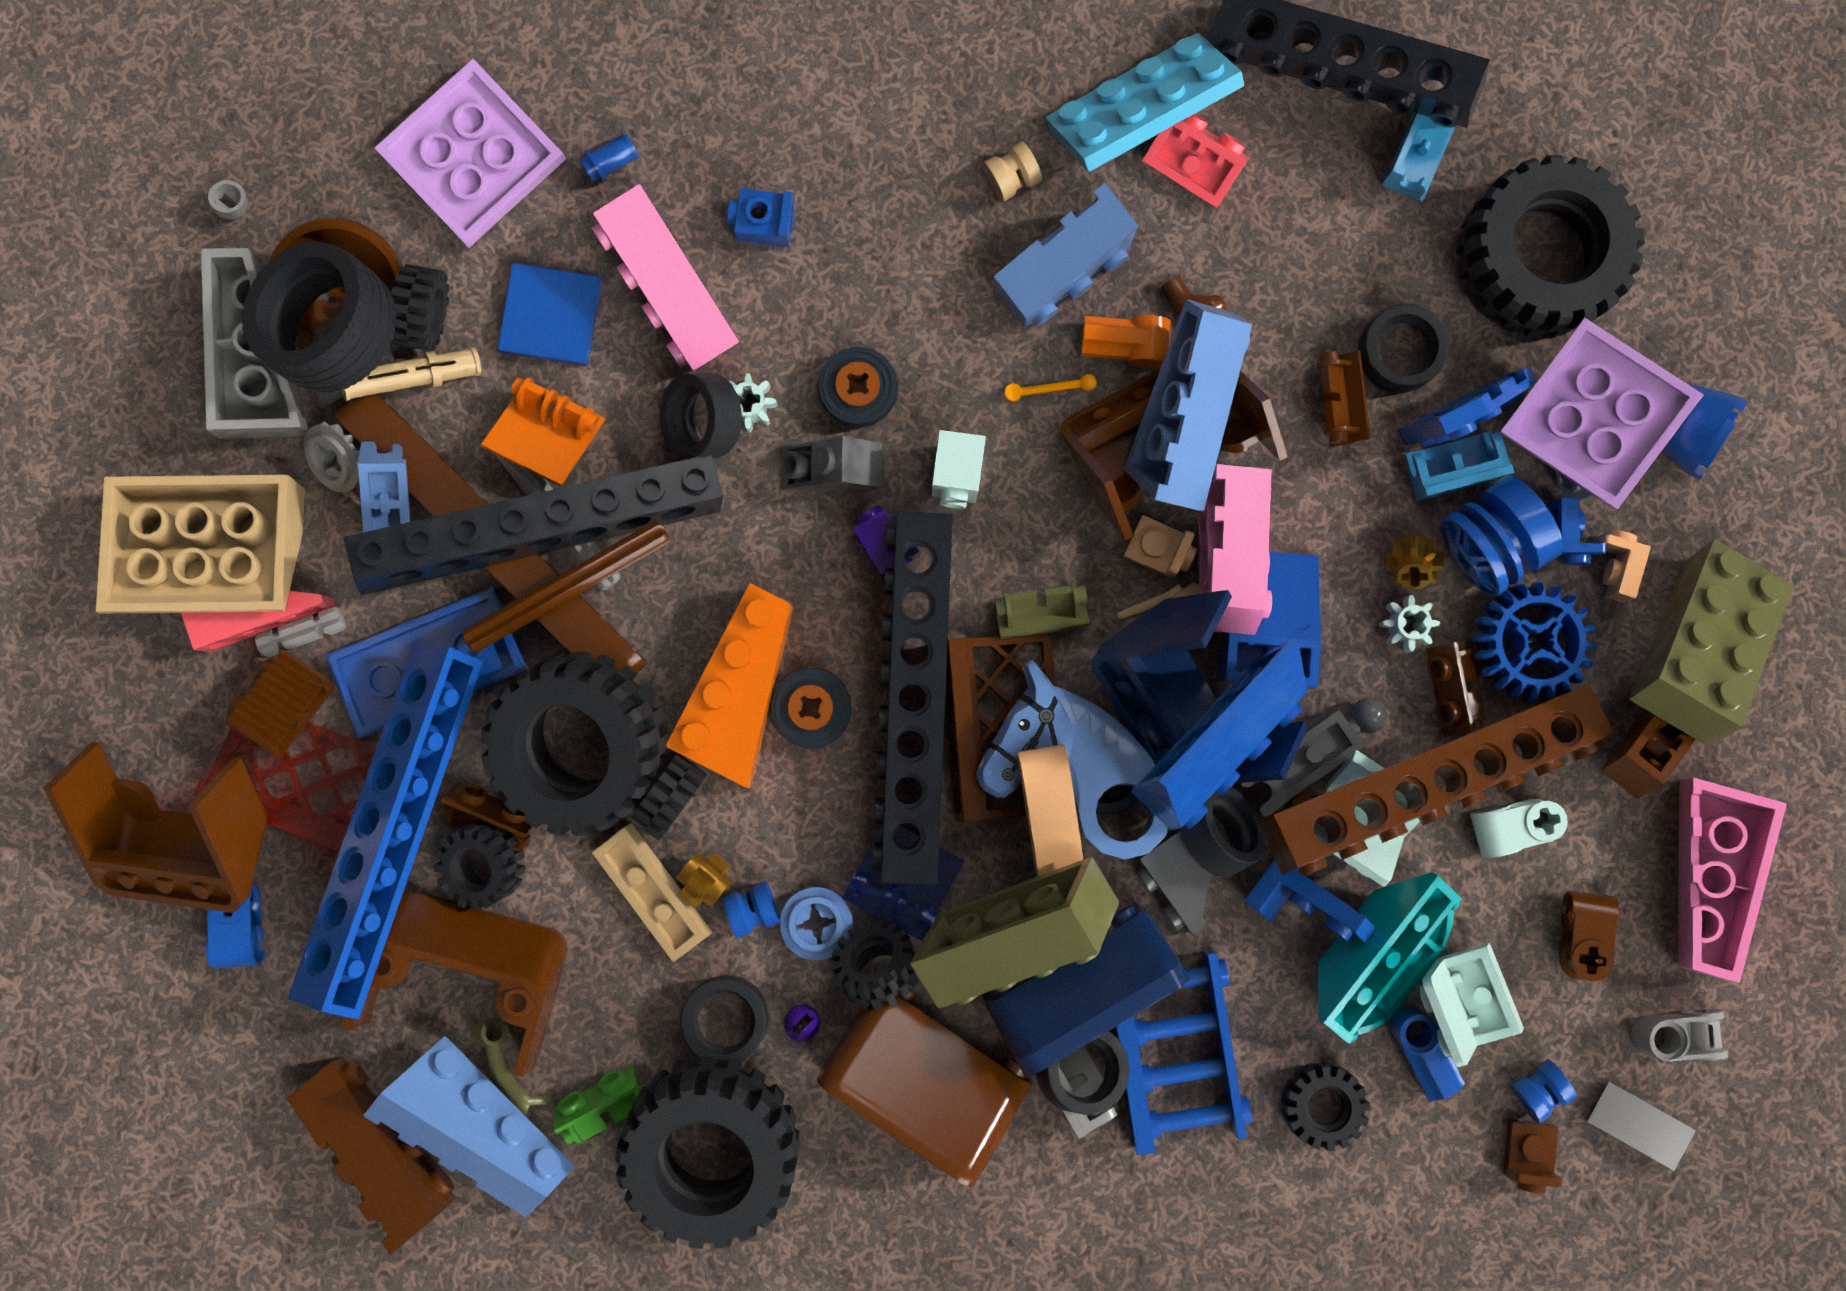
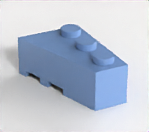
[992,183,1139,328]

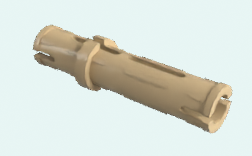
[342,347,481,401]

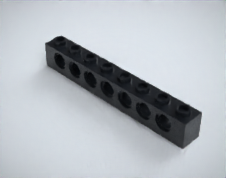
[343,454,723,596]
[872,511,953,885]

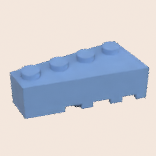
[1123,299,1252,512]

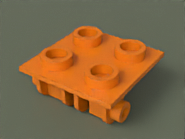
[481,377,606,487]

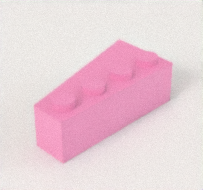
[591,184,739,371]

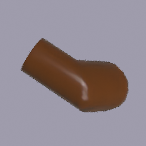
[1161,275,1227,317]

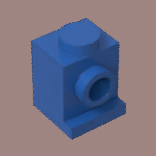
[727,188,795,247]

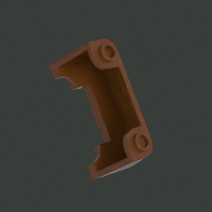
[817,988,1033,1188]

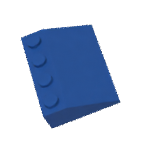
[1131,639,1308,831]

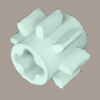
[729,373,778,433]
[1379,595,1440,653]

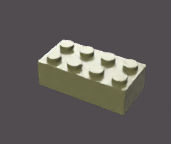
[1629,539,1794,747]
[910,856,1119,1009]

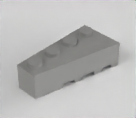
[201,248,308,439]

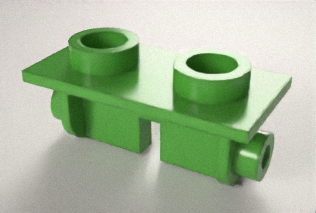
[553,1065,645,1144]

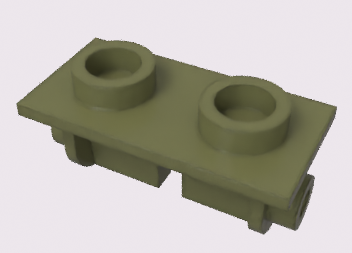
[994,583,1090,639]

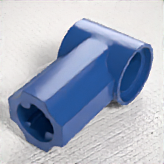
[1389,1006,1465,1102]

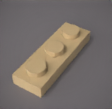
[592,823,713,962]

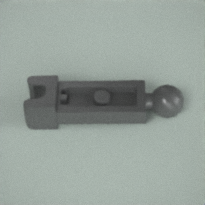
[1236,698,1387,817]

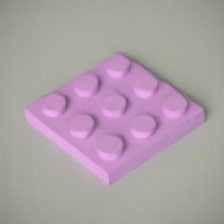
[375,59,566,248]
[1500,318,1704,510]

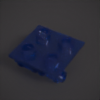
[842,825,965,941]

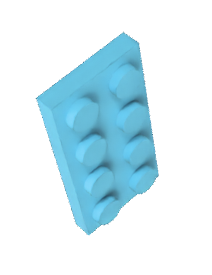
[1045,33,1245,173]

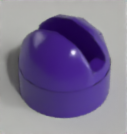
[784,1004,820,1042]

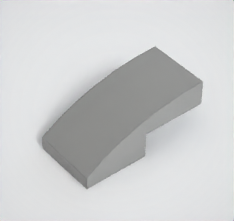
[1587,1082,1696,1171]

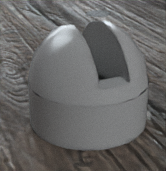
[208,180,248,221]

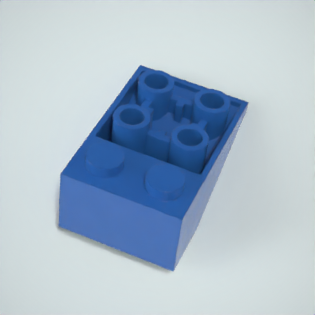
[1217,552,1321,690]

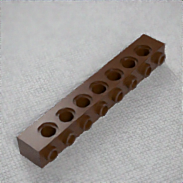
[1259,684,1614,878]

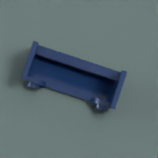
[1091,590,1308,783]
[982,904,1190,1077]

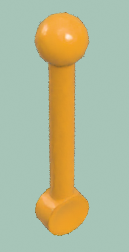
[1004,374,1097,402]

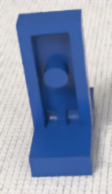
[1245,860,1376,944]

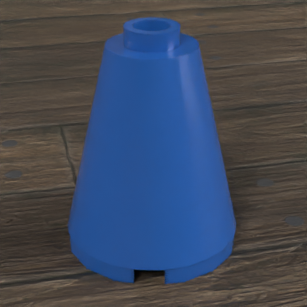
[1661,383,1748,480]

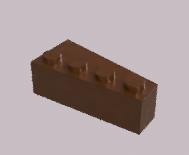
[286,1056,456,1255]

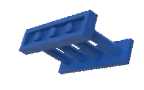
[1114,949,1252,1155]

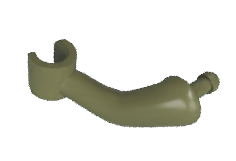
[471,1021,550,1115]

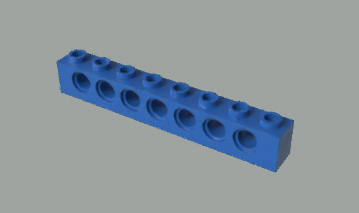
[288,641,483,1020]

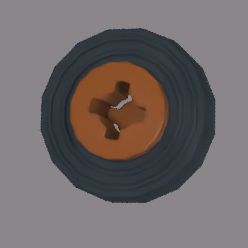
[818,346,898,428]
[771,668,852,749]

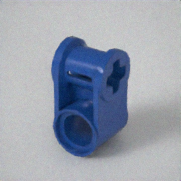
[206,883,264,968]

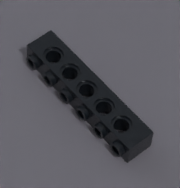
[1210,0,1490,128]

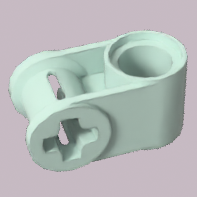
[1470,798,1568,859]

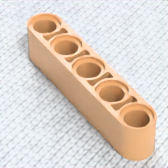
[1017,744,1083,877]

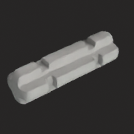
[255,607,346,657]

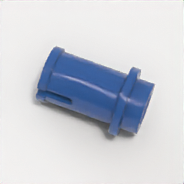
[579,132,639,183]

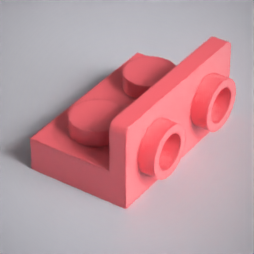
[1142,113,1250,208]

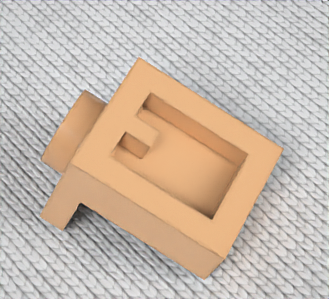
[1123,515,1197,579]
[1592,530,1651,602]

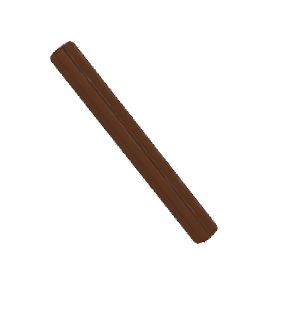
[462,521,670,652]

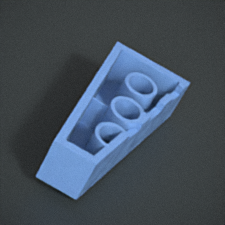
[363,1036,576,1217]

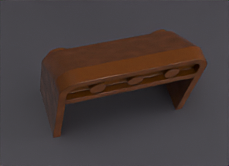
[1060,370,1288,541]
[43,742,267,913]
[341,892,568,1077]

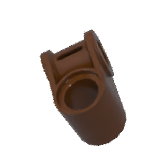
[1559,890,1619,981]

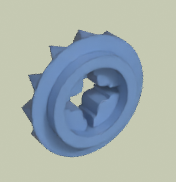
[780,887,853,960]

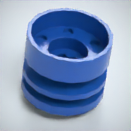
[1440,475,1564,597]

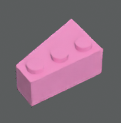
[1196,464,1272,635]

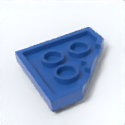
[1397,366,1538,448]

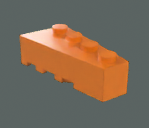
[666,583,794,788]

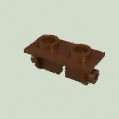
[1316,350,1371,447]
[1426,641,1487,736]
[440,782,533,851]

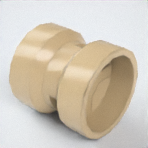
[982,141,1043,202]

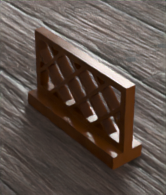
[945,633,1056,822]

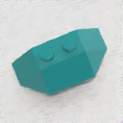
[1318,872,1462,1044]

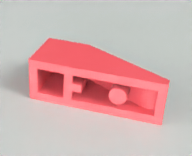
[181,591,336,652]

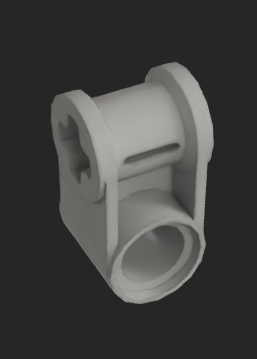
[1631,1008,1729,1062]

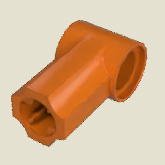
[1081,315,1171,369]

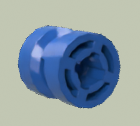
[722,880,781,938]
[1510,1059,1577,1124]

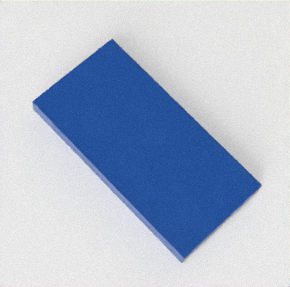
[325,587,528,739]

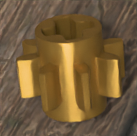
[1386,533,1444,590]
[676,852,734,908]

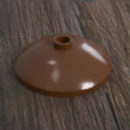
[270,217,403,344]

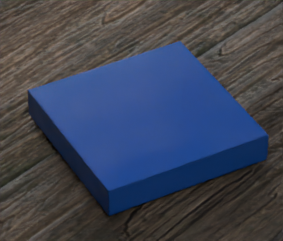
[498,263,602,366]

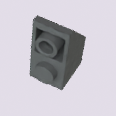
[1135,829,1210,935]

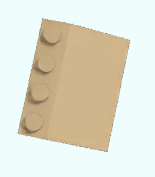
[96,475,305,614]

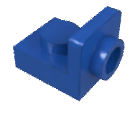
[1547,498,1606,565]

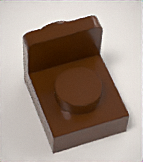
[1503,1119,1562,1193]

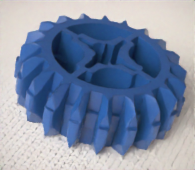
[1470,581,1598,703]

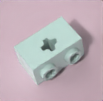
[932,430,986,509]

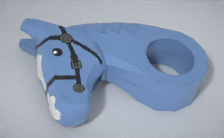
[976,660,1168,860]

